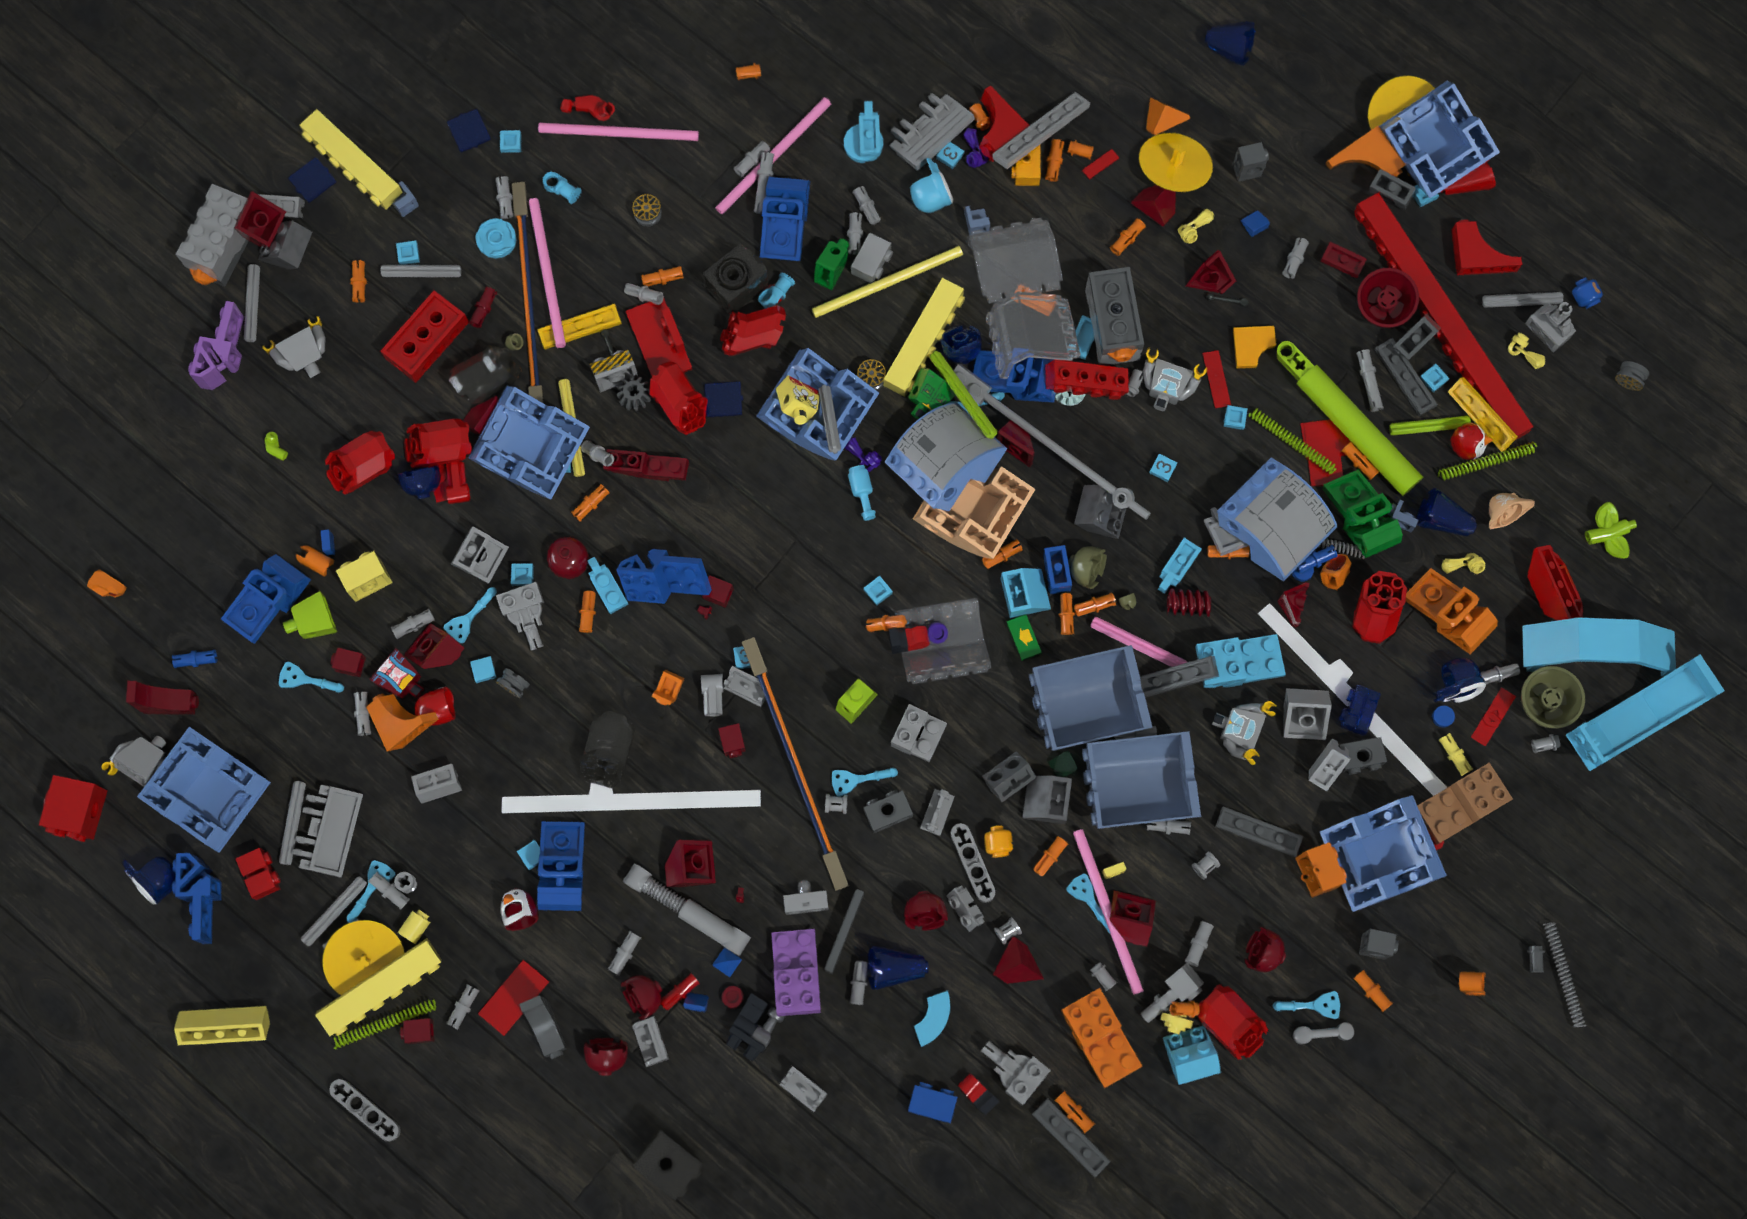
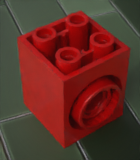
[39,775,108,842]

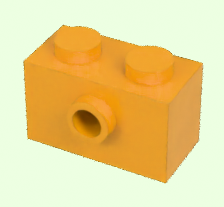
[1011,145,1040,186]

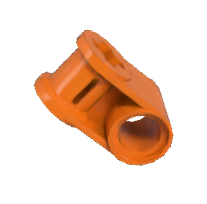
[1459,972,1485,996]

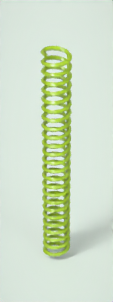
[1249,408,1336,475]
[1438,441,1537,481]
[333,999,436,1049]

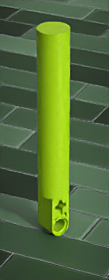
[1276,341,1423,496]

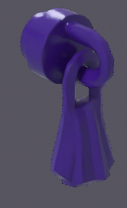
[963,128,988,168]
[844,437,882,472]

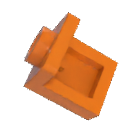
[652,670,685,705]

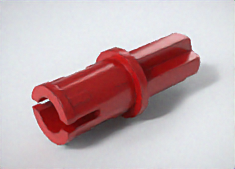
[661,973,700,1010]

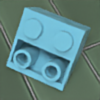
[1001,568,1051,618]
[1163,1026,1221,1085]

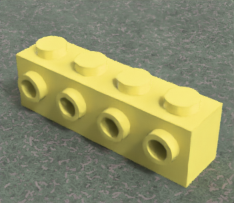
[174,1006,270,1045]

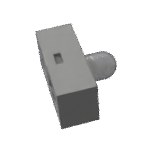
[783,879,829,915]

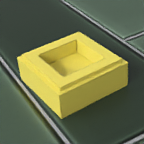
[1102,862,1126,879]

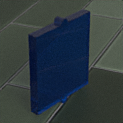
[447,109,491,152]
[288,157,336,203]
[705,382,743,417]

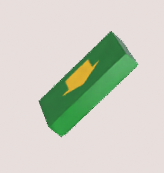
[1007,615,1042,661]

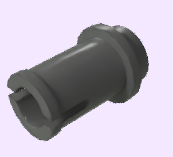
[1527,946,1545,972]

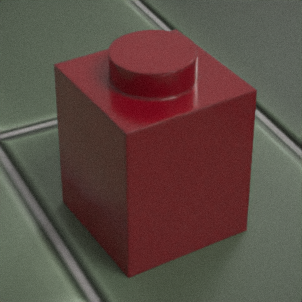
[702,575,734,608]
[331,648,366,677]
[718,723,746,758]
[400,1018,435,1044]

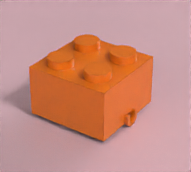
[1296,842,1347,898]

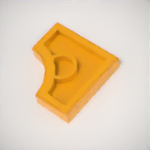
[1233,326,1276,369]

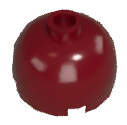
[547,537,589,579]
[904,891,948,930]
[1245,927,1286,972]
[621,975,662,1020]
[584,1038,628,1076]

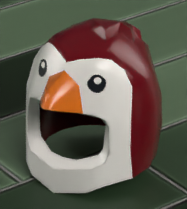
[500,888,539,931]

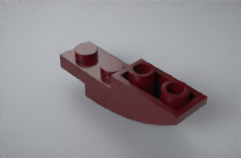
[603,449,689,481]

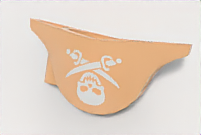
[1489,493,1535,529]

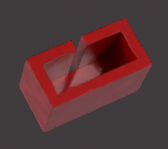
[236,848,281,900]

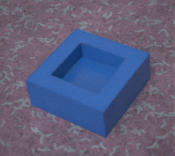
[321,530,335,556]

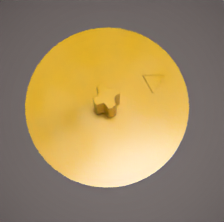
[1368,76,1435,130]
[1139,133,1213,192]
[323,920,404,995]

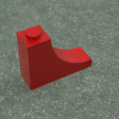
[979,85,1030,162]
[1452,220,1522,275]

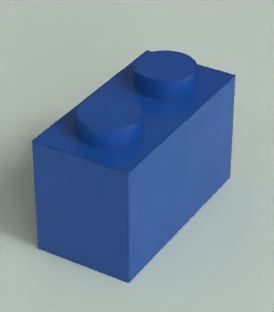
[1043,545,1072,594]
[908,1082,957,1123]

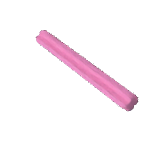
[1091,617,1188,667]

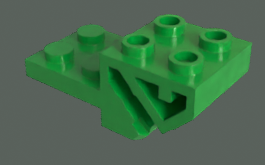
[1322,469,1403,558]

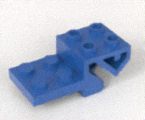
[760,177,810,261]
[973,349,1058,402]
[616,549,712,604]
[221,554,312,644]
[537,821,585,911]
[172,853,222,944]

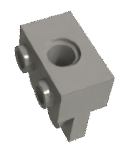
[451,527,509,584]
[891,704,947,762]

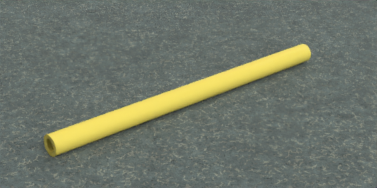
[812,246,963,318]

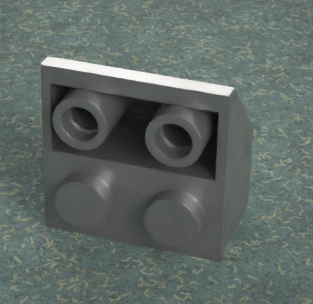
[258,221,312,269]
[1074,485,1126,539]
[1023,776,1072,824]

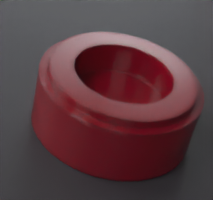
[722,986,744,1008]

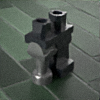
[726,993,785,1062]

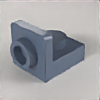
[1388,500,1418,532]

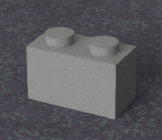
[851,233,893,283]

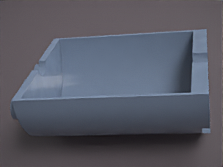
[1029,645,1153,751]
[1082,732,1201,829]

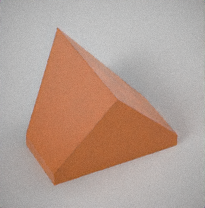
[1146,97,1190,135]

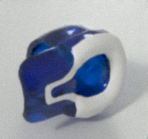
[1433,657,1486,703]
[123,856,176,904]

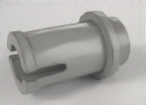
[1126,369,1143,397]
[1531,734,1560,753]
[1090,963,1117,991]

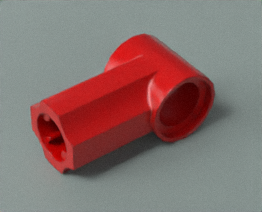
[446,461,470,504]

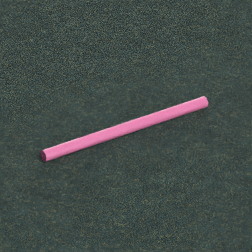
[715,97,831,215]
[539,123,699,141]
[529,198,566,348]
[1073,829,1143,995]

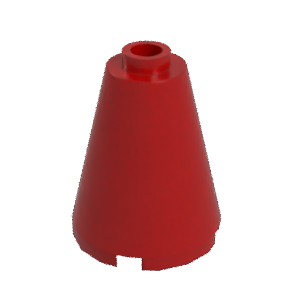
[1440,160,1496,195]

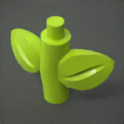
[1585,502,1637,558]

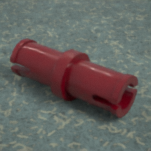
[469,287,497,328]

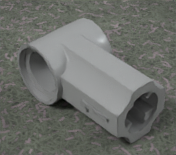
[701,674,724,717]

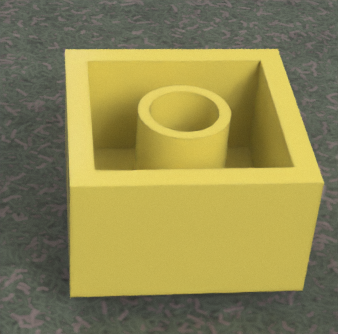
[336,551,393,602]

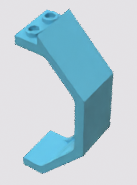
[1523,618,1676,676]
[1566,655,1725,771]

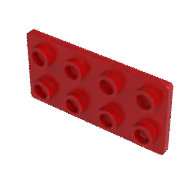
[626,298,692,376]

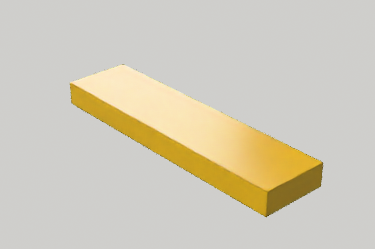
[538,304,622,350]
[1448,377,1518,452]

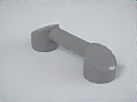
[1293,1022,1354,1044]

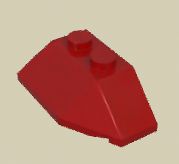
[1527,545,1584,621]

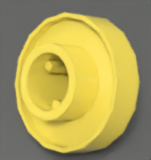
[1160,1012,1193,1035]

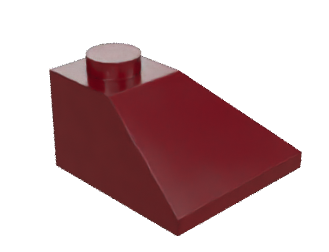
[234,192,286,247]
[997,420,1035,468]
[404,623,464,669]
[665,840,716,887]
[1109,890,1156,947]

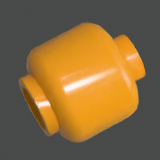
[984,826,1013,858]

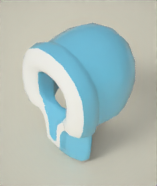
[910,158,953,213]

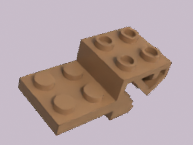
[1417,763,1513,845]

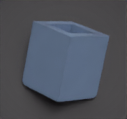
[392,181,419,217]
[965,206,990,236]

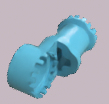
[543,172,581,204]
[758,272,795,309]

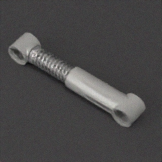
[622,863,751,956]

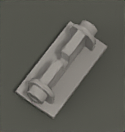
[920,789,955,836]
[946,885,985,932]

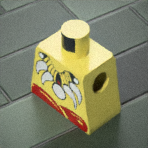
[776,375,819,425]

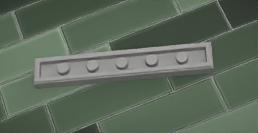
[992,92,1090,169]

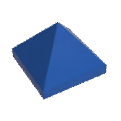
[712,947,742,977]

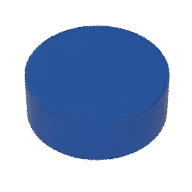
[1292,568,1314,582]
[1432,706,1455,728]

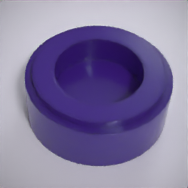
[927,622,948,644]

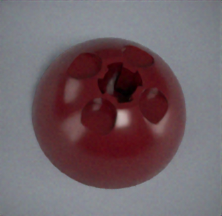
[1357,268,1419,328]

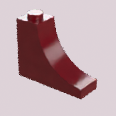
[126,681,199,714]

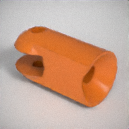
[296,545,334,577]

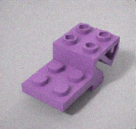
[189,301,244,390]
[772,929,821,1016]

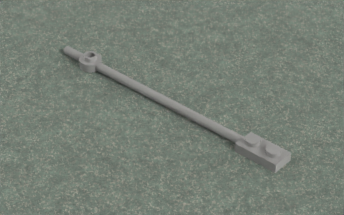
[954,364,1151,520]

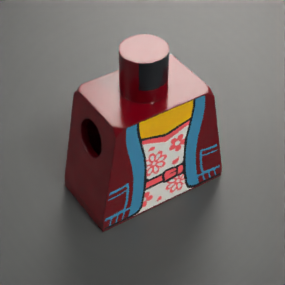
[370,648,424,699]

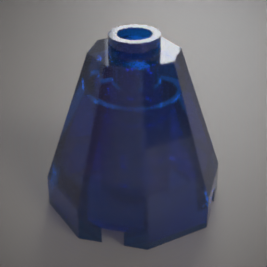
[1205,21,1255,66]

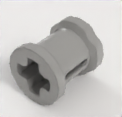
[825,794,847,814]
[1192,851,1220,880]
[394,872,417,894]
[994,917,1022,945]

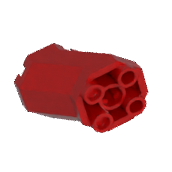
[720,305,786,356]
[649,361,708,435]
[404,419,472,468]
[325,431,395,494]
[1352,571,1407,644]
[1198,985,1268,1060]

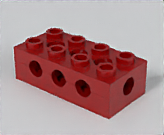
[381,291,469,383]

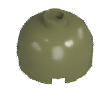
[1069,546,1107,589]

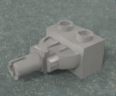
[1525,302,1576,353]
[496,582,544,651]
[1141,963,1204,1023]
[981,1040,1051,1106]

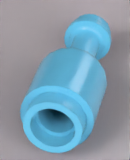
[848,465,876,521]

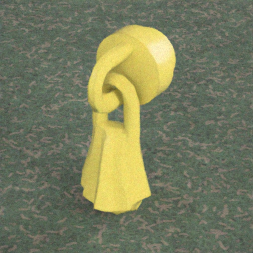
[1178,209,1214,243]
[1508,332,1545,369]
[1441,553,1485,574]

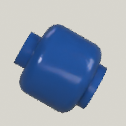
[1572,277,1603,309]

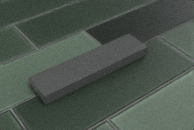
[1375,338,1438,416]
[1140,656,1219,698]
[1215,807,1304,857]
[824,889,864,974]
[1032,1098,1110,1177]

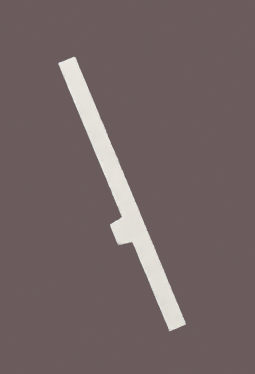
[1258,603,1447,796]
[502,781,761,813]

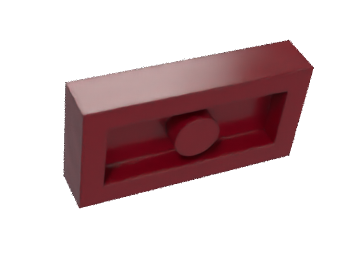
[1320,242,1367,278]

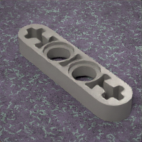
[951,823,995,903]
[329,1079,401,1141]

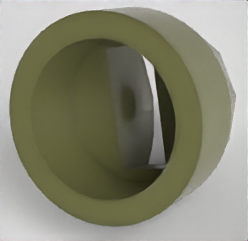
[505,334,523,350]
[1118,593,1137,610]

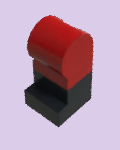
[889,626,930,654]
[958,1074,999,1116]

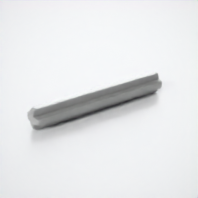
[244,264,260,342]
[381,265,461,277]
[1482,292,1563,308]
[818,385,841,454]
[279,781,306,865]
[301,876,367,946]

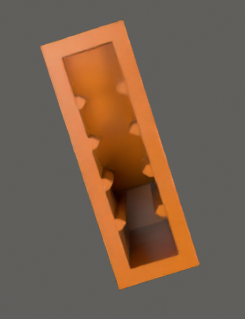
[1326,126,1405,177]
[366,694,439,751]

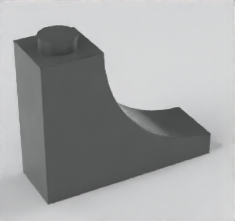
[519,996,567,1059]

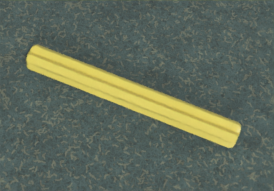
[558,379,585,477]

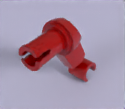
[560,95,615,121]

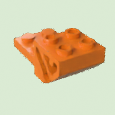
[1405,568,1498,654]
[1061,988,1142,1088]

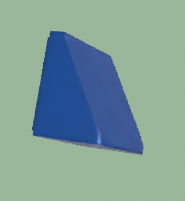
[1241,210,1270,237]
[684,993,709,1012]

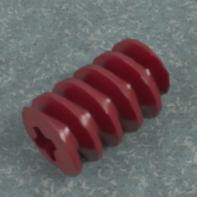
[1167,588,1211,617]

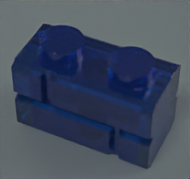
[1339,685,1381,735]

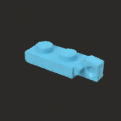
[859,101,880,157]
[1158,538,1202,594]
[587,557,628,614]

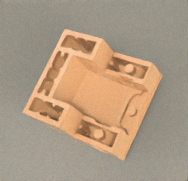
[913,466,1035,559]

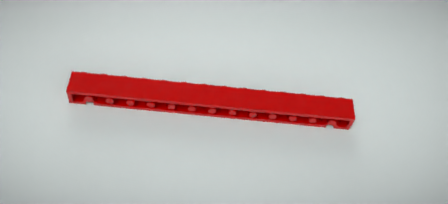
[1354,192,1533,440]

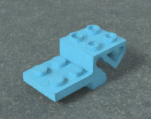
[1195,634,1286,688]

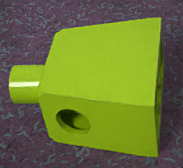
[283,591,337,639]
[836,679,878,724]

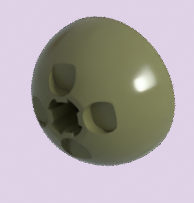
[1521,666,1585,729]

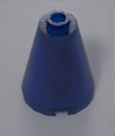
[1416,488,1477,536]
[868,946,929,990]

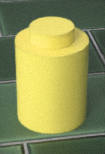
[398,909,430,944]

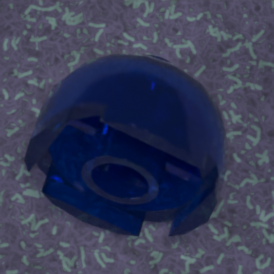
[940,326,982,364]
[398,465,441,499]

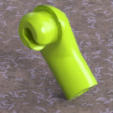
[265,432,288,461]

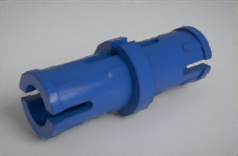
[1296,545,1338,574]
[172,650,218,668]

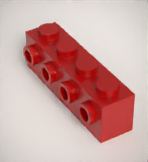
[1045,359,1129,400]

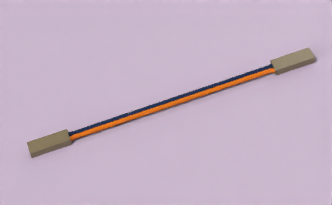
[512,182,544,404]
[742,637,849,891]

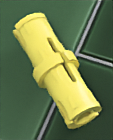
[1439,733,1473,776]

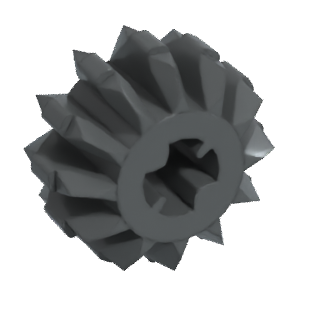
[617,376,651,411]

